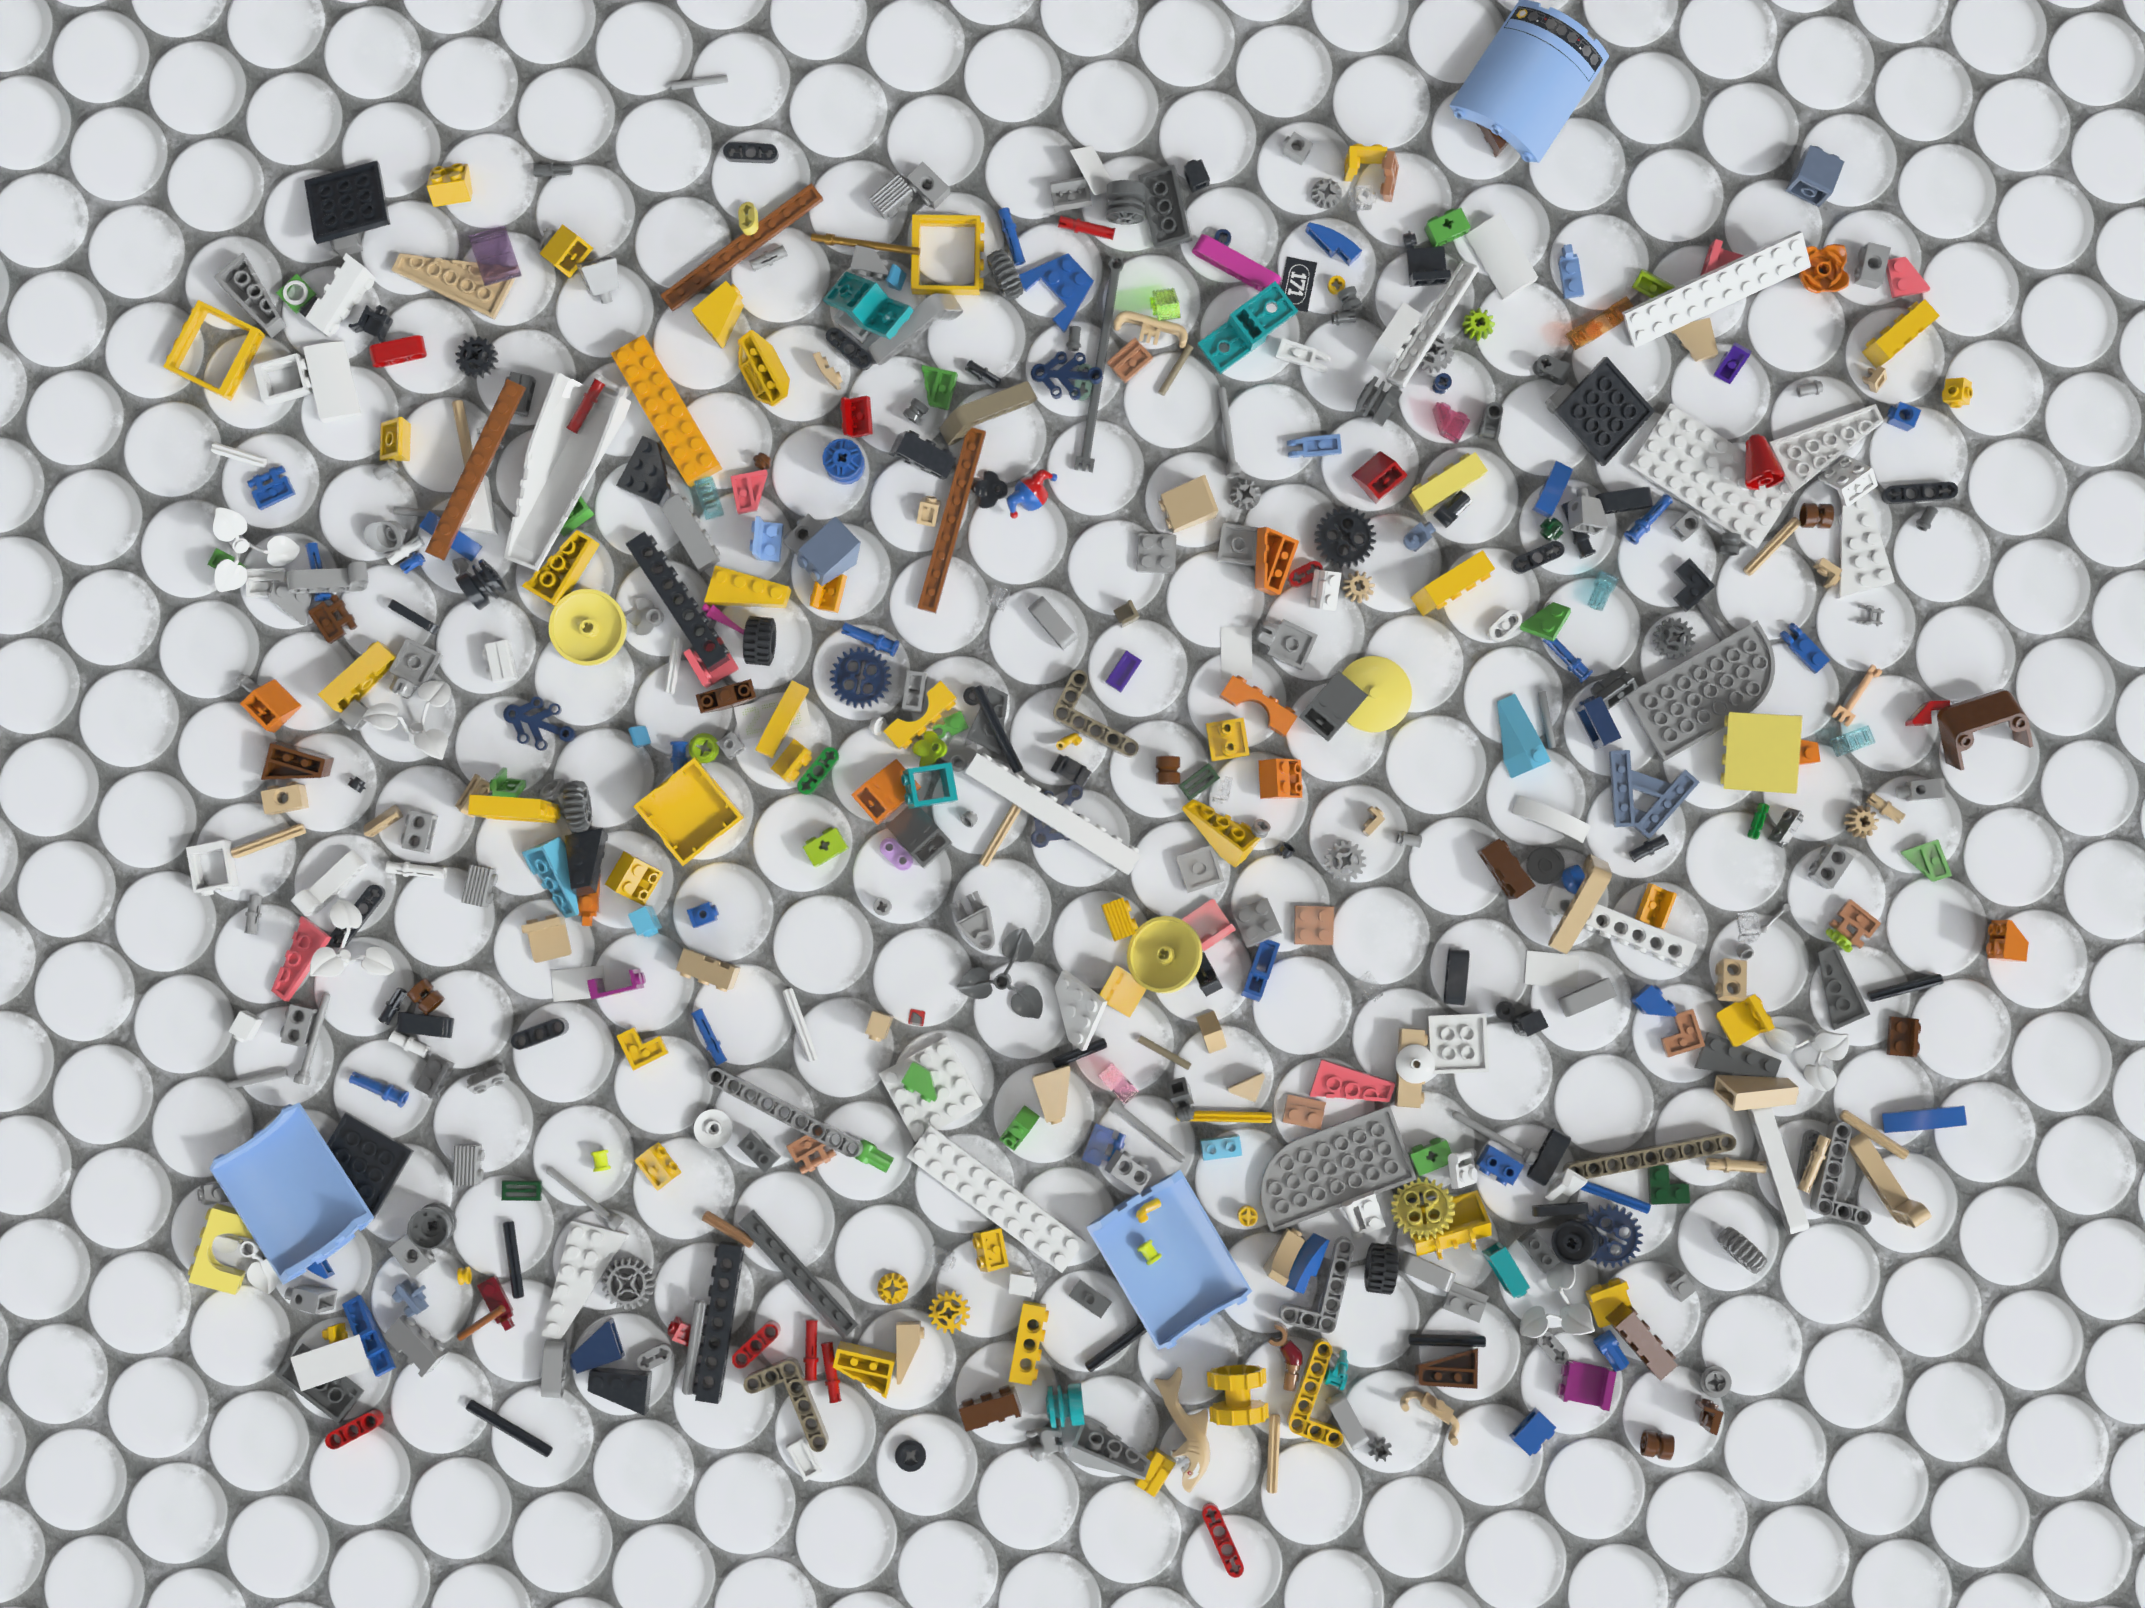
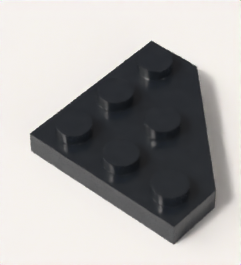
[616,436,671,508]

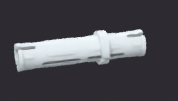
[385,861,447,880]

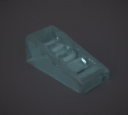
[694,476,724,520]
[1830,725,1876,757]

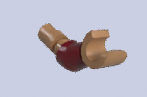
[1268,1322,1303,1391]

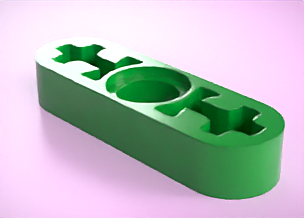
[797,747,839,795]

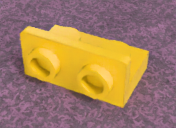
[634,1142,681,1191]
[972,1228,1009,1272]

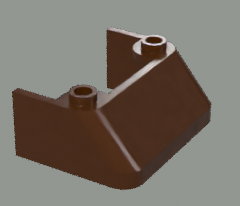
[1937,689,2034,770]

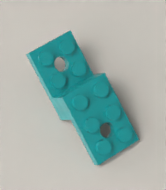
[822,271,914,340]
[1197,281,1298,375]

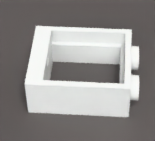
[253,353,313,406]
[186,840,239,896]

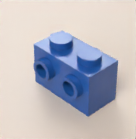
[1476,1144,1524,1186]
[1509,1407,1557,1456]

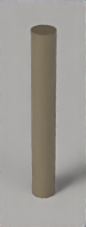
[1158,344,1193,396]
[1138,1035,1192,1070]

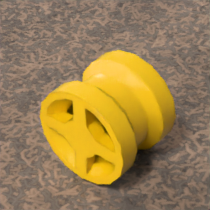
[1237,1205,1258,1227]

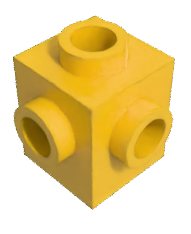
[1942,377,1973,408]

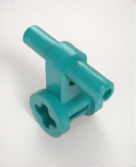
[1323,1350,1349,1391]

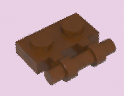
[308,595,357,644]

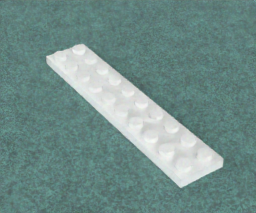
[1622,231,1811,348]
[907,1125,1085,1273]

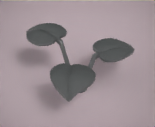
[957,928,1043,1019]

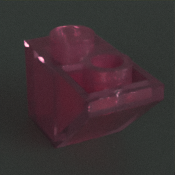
[1432,402,1470,444]
[1098,1062,1139,1104]

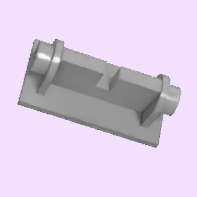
[467,1064,510,1094]

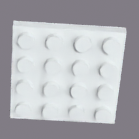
[879,1037,983,1142]

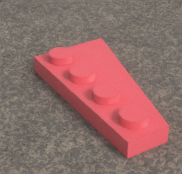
[271,916,332,1002]
[1309,1059,1395,1102]

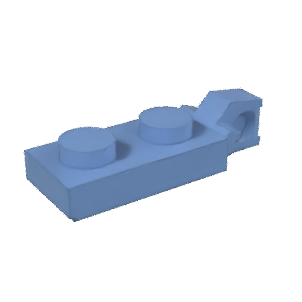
[1558,244,1584,299]

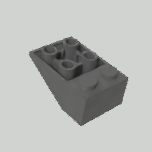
[1299,671,1368,741]
[886,806,953,869]

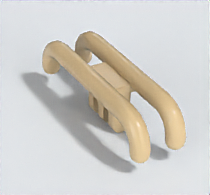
[1113,311,1188,348]

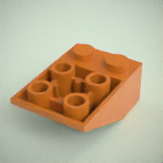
[851,759,922,825]

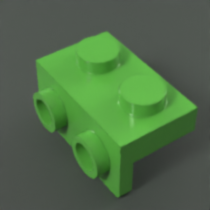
[489,767,526,798]

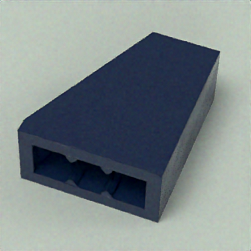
[570,1318,625,1374]

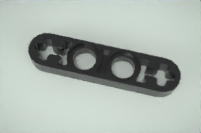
[1881,482,1958,504]
[330,885,386,948]

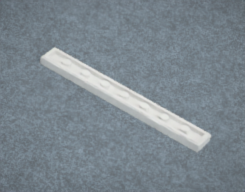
[1386,260,1479,388]

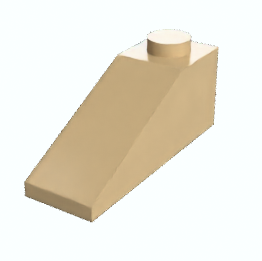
[896,1321,925,1385]

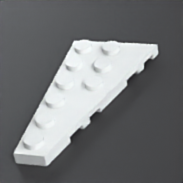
[1769,404,1883,494]
[1838,494,1895,599]
[542,1220,629,1340]

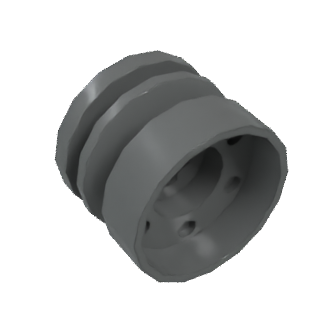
[1106,180,1146,225]
[1354,376,1402,427]
[407,1203,457,1250]

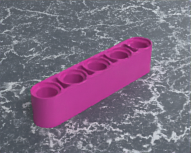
[1192,234,1281,292]

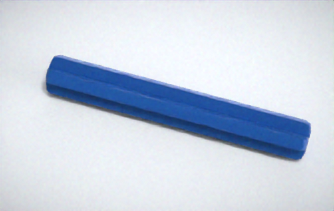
[1580,1181,1651,1214]

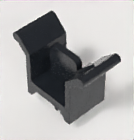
[348,305,393,343]
[1050,754,1093,789]
[1196,952,1223,997]

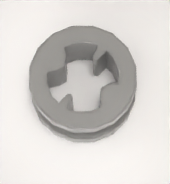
[1251,819,1271,838]

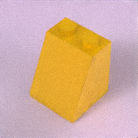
[691,281,744,349]

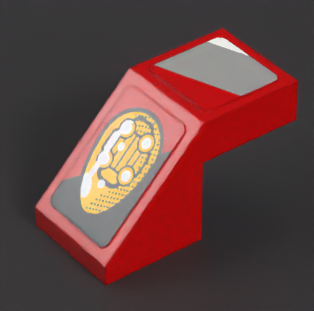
[1905,700,1950,726]

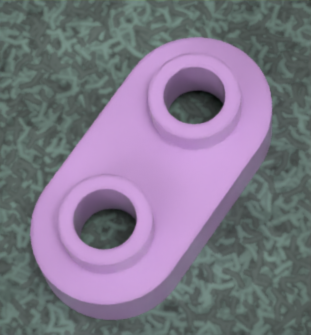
[880,838,913,871]

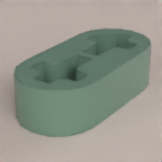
[1074,364,1092,401]

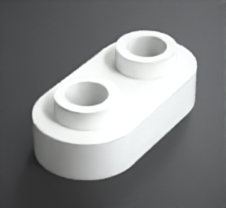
[1488,610,1522,643]

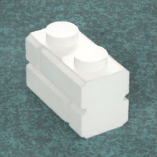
[1309,569,1341,611]
[482,640,518,684]

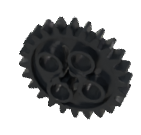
[1314,506,1376,569]

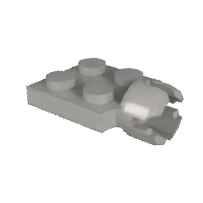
[1256,619,1318,670]
[389,638,443,699]

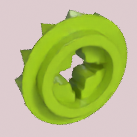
[689,733,719,763]
[1826,928,1853,952]

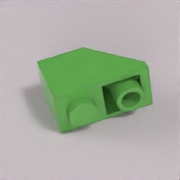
[901,1061,938,1103]
[999,1105,1040,1151]

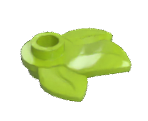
[912,731,947,767]

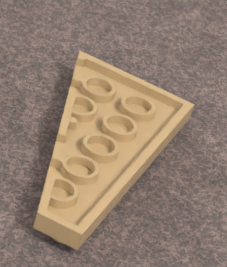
[391,253,520,320]

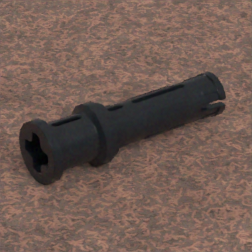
[1561,502,1596,559]

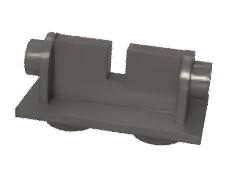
[1768,808,1804,848]

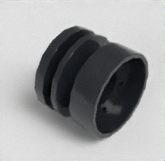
[455,559,507,610]

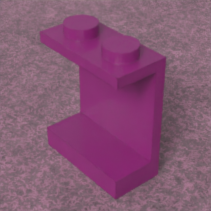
[587,969,646,999]
[1557,1360,1617,1411]

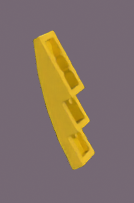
[755,680,809,759]

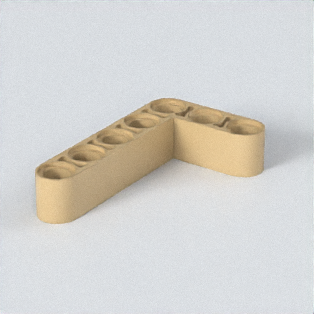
[1548,854,1612,954]
[1848,1132,1932,1228]

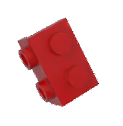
[840,396,873,438]

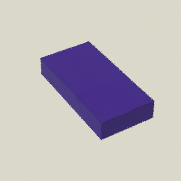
[1105,650,1142,693]

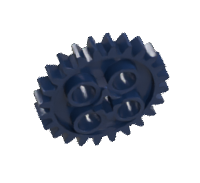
[829,647,892,709]
[1585,1203,1643,1268]

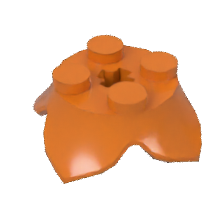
[1799,244,1849,293]

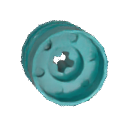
[1046,1382,1085,1428]

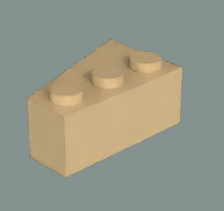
[676,948,741,992]

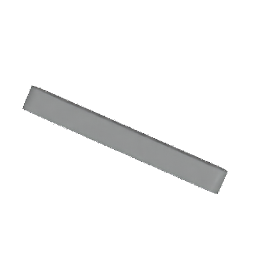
[707,1068,863,1157]

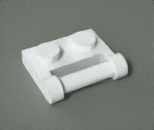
[1448,1148,1478,1189]
[1341,1190,1386,1239]

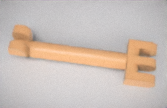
[1831,664,1882,727]

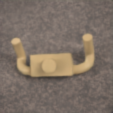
[1400,1391,1460,1446]

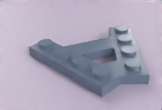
[1609,750,1700,839]

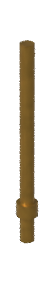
[811,233,921,255]

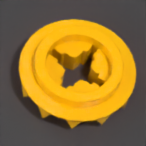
[877,1273,908,1305]

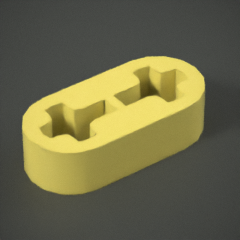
[738,202,759,235]

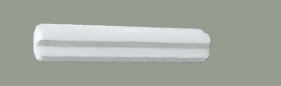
[211,442,268,468]
[664,637,683,694]

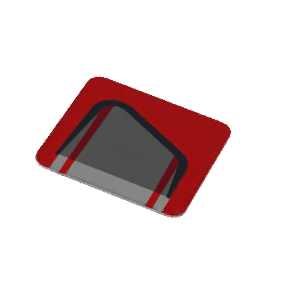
[908,1009,926,1026]

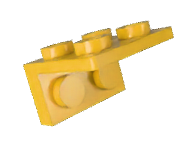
[1344,144,1387,182]
[770,739,813,783]
[1099,965,1146,1017]

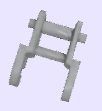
[1857,605,1885,626]

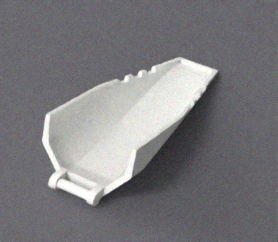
[504,372,631,571]

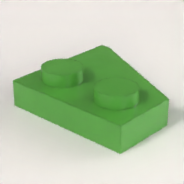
[921,365,958,410]
[1520,602,1571,642]
[1901,839,1952,882]

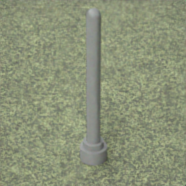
[1218,386,1241,477]
[293,993,330,1085]
[1107,1097,1185,1163]
[1452,1111,1539,1166]
[546,1167,624,1232]

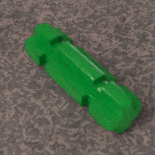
[1747,803,1770,840]

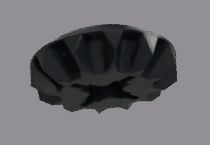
[895,1440,926,1472]

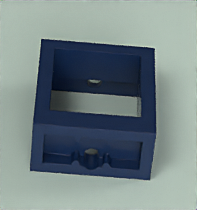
[1575,695,1622,749]

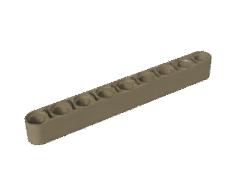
[1563,1132,1736,1179]

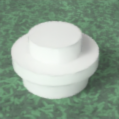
[869,716,887,735]

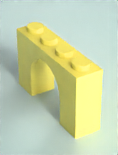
[188,1203,254,1295]

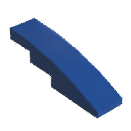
[1882,1105,1967,1133]
[342,1295,396,1377]

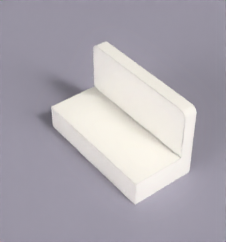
[1545,1168,1588,1201]

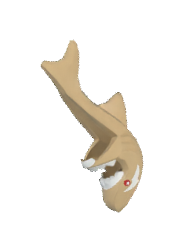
[1154,1367,1210,1493]

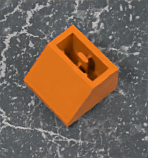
[240,679,302,733]
[1258,758,1303,799]
[1986,920,2029,962]

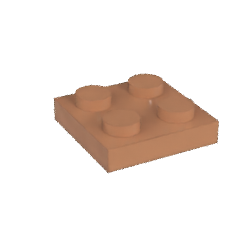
[1294,906,1334,945]

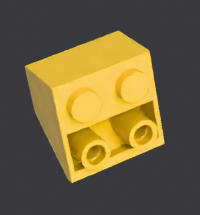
[427,163,473,207]
[539,224,593,278]
[605,851,664,906]

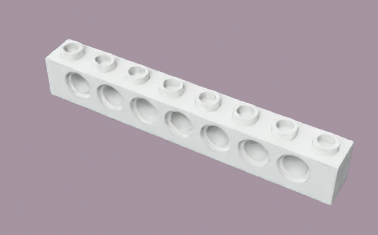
[1541,886,1697,968]

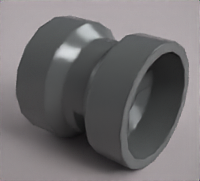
[1337,286,1362,311]
[903,398,929,425]
[1720,533,1741,556]

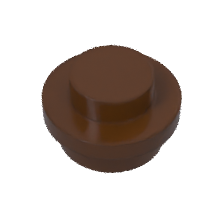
[753,452,772,470]

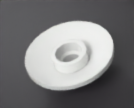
[1396,1044,1435,1083]
[694,1109,733,1148]

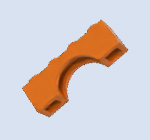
[1219,675,1298,737]

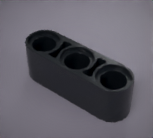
[1595,487,1653,514]
[1443,948,1470,1006]
[396,1012,454,1038]
[511,1018,569,1050]
[1526,1128,1571,1186]

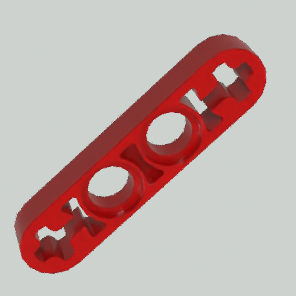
[1202,1503,1244,1578]

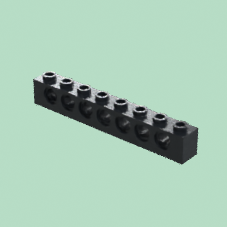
[625,531,730,672]
[693,1241,745,1404]

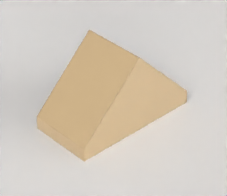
[1196,1011,1227,1054]
[1227,1072,1265,1102]

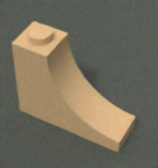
[1263,1228,1305,1287]

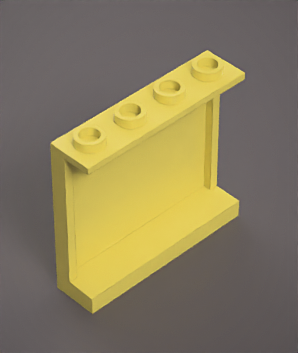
[1720,711,1803,794]

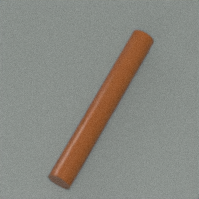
[457,1305,506,1341]

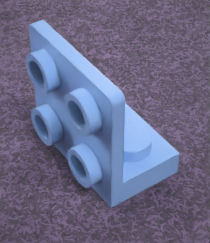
[750,516,784,562]

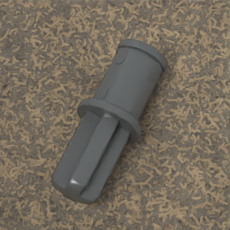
[534,163,573,178]

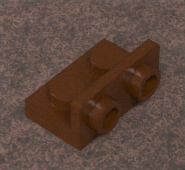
[1887,1016,1921,1057]
[1695,1398,1724,1435]

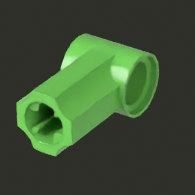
[854,1139,894,1173]

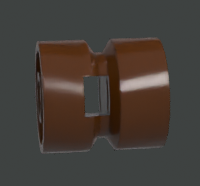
[1799,503,1834,529]
[1156,756,1180,785]
[407,978,445,1015]
[1640,1430,1675,1461]

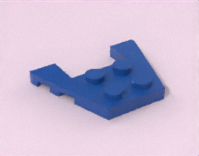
[1019,253,1094,333]

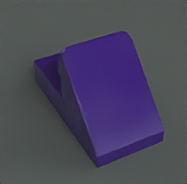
[1714,342,1752,384]

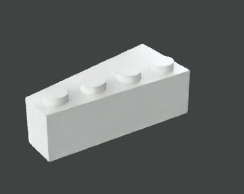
[305,253,376,337]

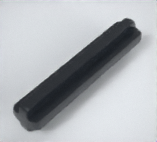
[1052,1038,1107,1068]

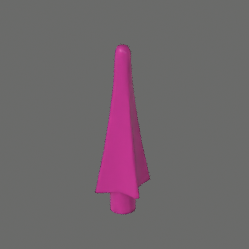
[701,603,744,635]

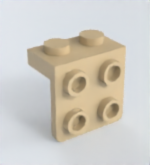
[521,914,572,963]

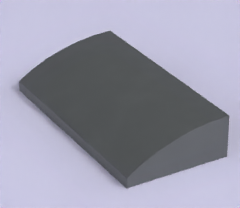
[1138,165,1193,248]
[276,1343,365,1423]

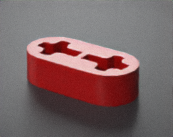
[1288,561,1323,588]

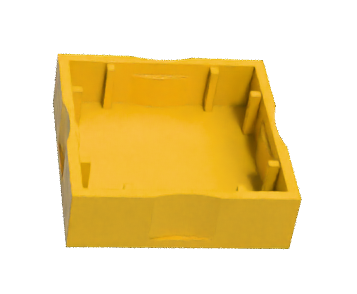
[633,757,744,866]

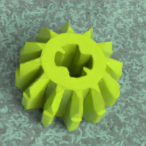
[1462,308,1495,341]

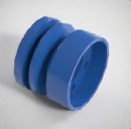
[822,438,865,485]

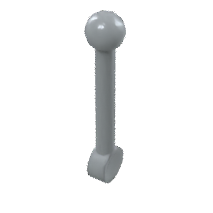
[1759,903,1791,933]

